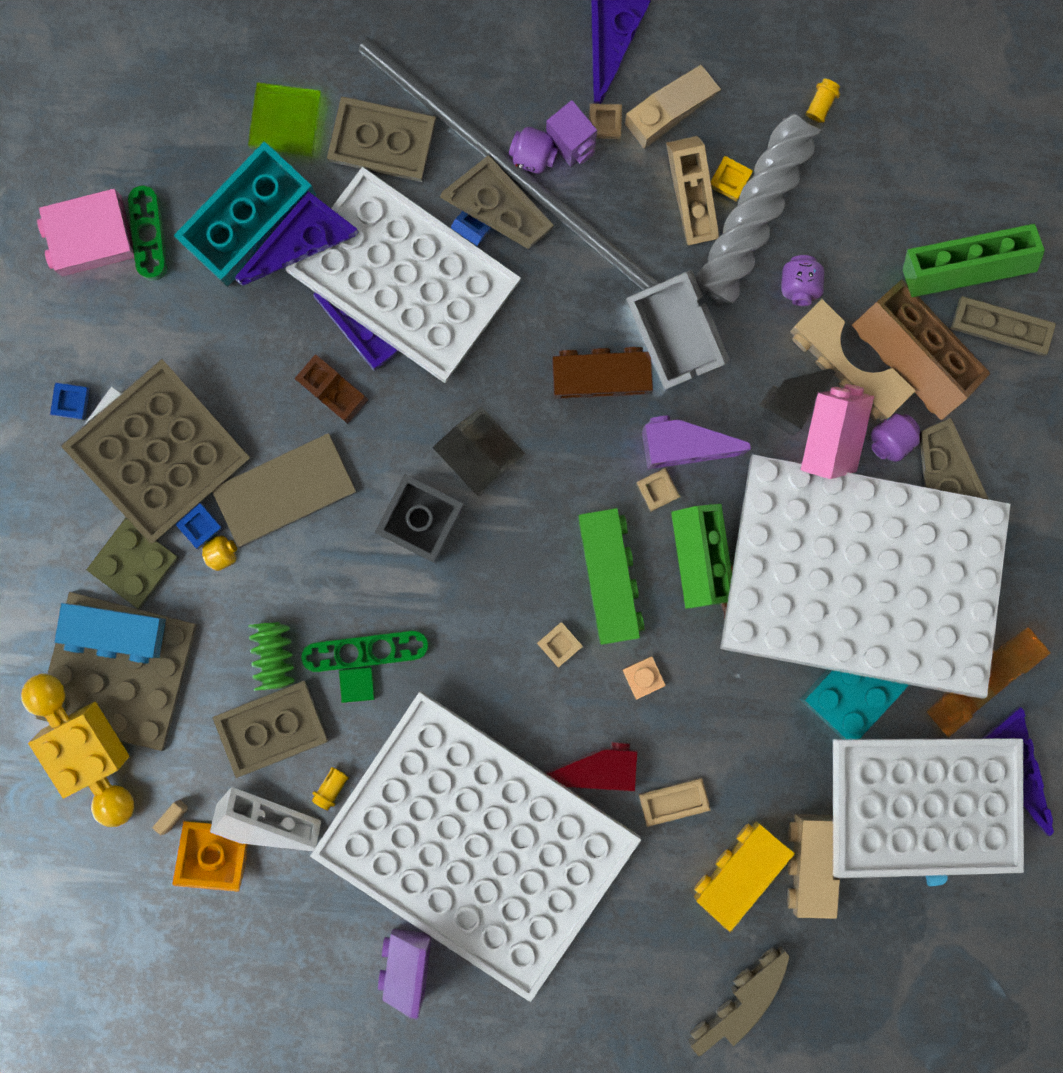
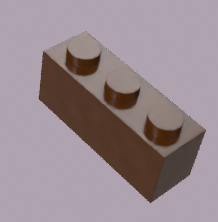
[552,347,653,399]

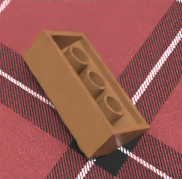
[852,279,990,420]

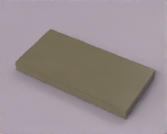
[212,433,357,548]

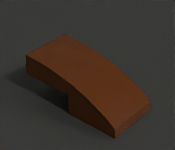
[294,354,369,424]

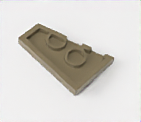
[440,155,554,249]

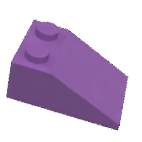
[642,415,751,470]
[378,929,432,1019]

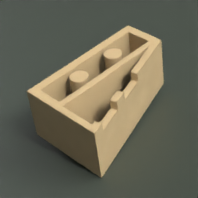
[787,814,840,919]

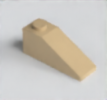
[625,65,721,149]
[666,136,719,246]

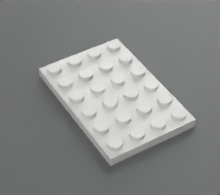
[286,167,521,383]
[833,738,1024,878]

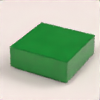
[339,667,375,703]

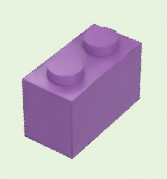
[546,100,597,167]

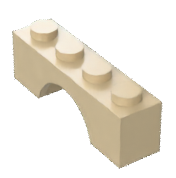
[790,299,916,421]

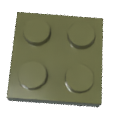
[86,518,179,609]

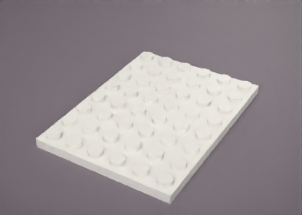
[720,455,1010,699]
[310,690,641,1002]

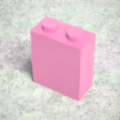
[37,188,134,277]
[801,384,874,479]

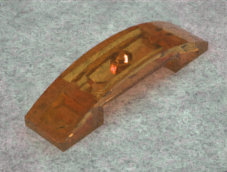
[926,627,1051,738]

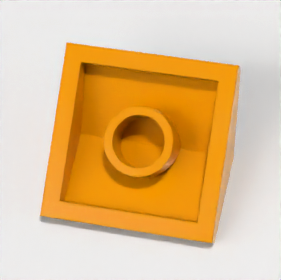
[172,821,248,892]

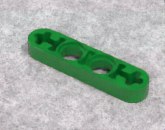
[301,631,429,672]

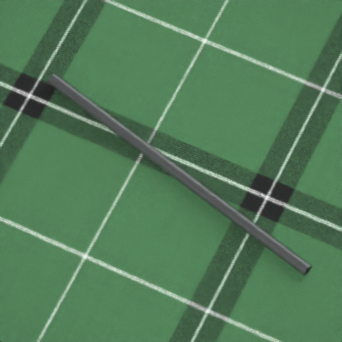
[358,38,659,290]

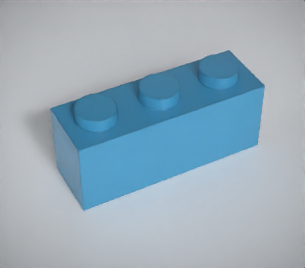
[54,603,166,664]

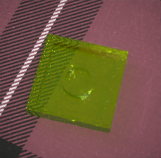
[248,82,322,157]

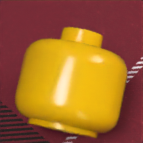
[202,535,237,571]

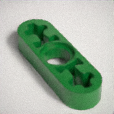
[128,185,167,281]

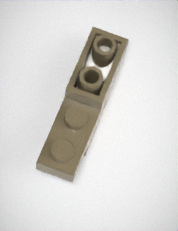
[688,946,790,1057]

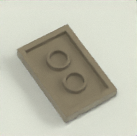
[327,96,436,182]
[212,681,329,778]

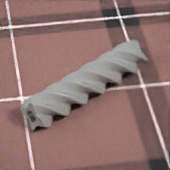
[696,114,823,305]

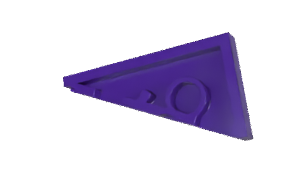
[591,0,651,104]
[235,191,358,286]
[982,707,1054,837]

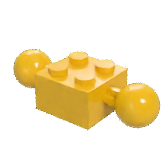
[21,674,134,827]

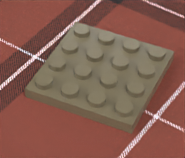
[61,358,250,544]
[35,592,197,751]

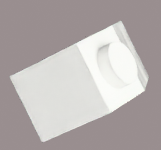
[210,787,321,851]

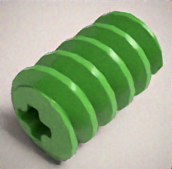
[248,622,295,691]

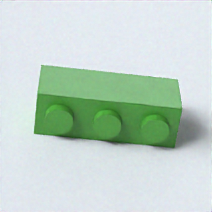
[671,504,732,609]

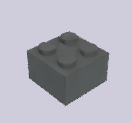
[375,474,465,564]

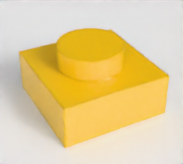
[710,155,753,202]

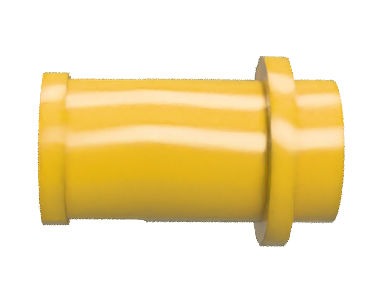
[805,78,840,123]
[311,767,350,811]

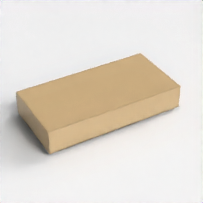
[638,778,711,827]

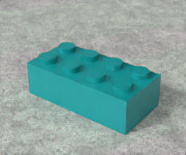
[173,141,316,287]
[800,669,909,739]

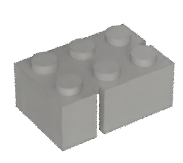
[626,269,730,389]

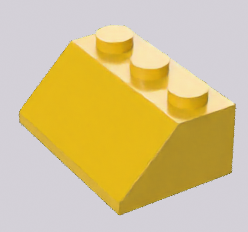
[694,821,795,932]

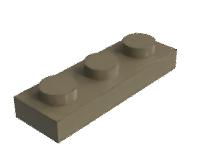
[951,296,1056,356]

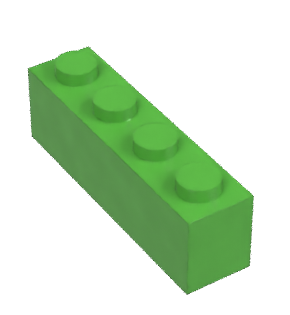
[902,224,1045,298]
[578,508,645,645]

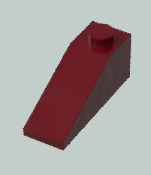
[544,742,637,791]

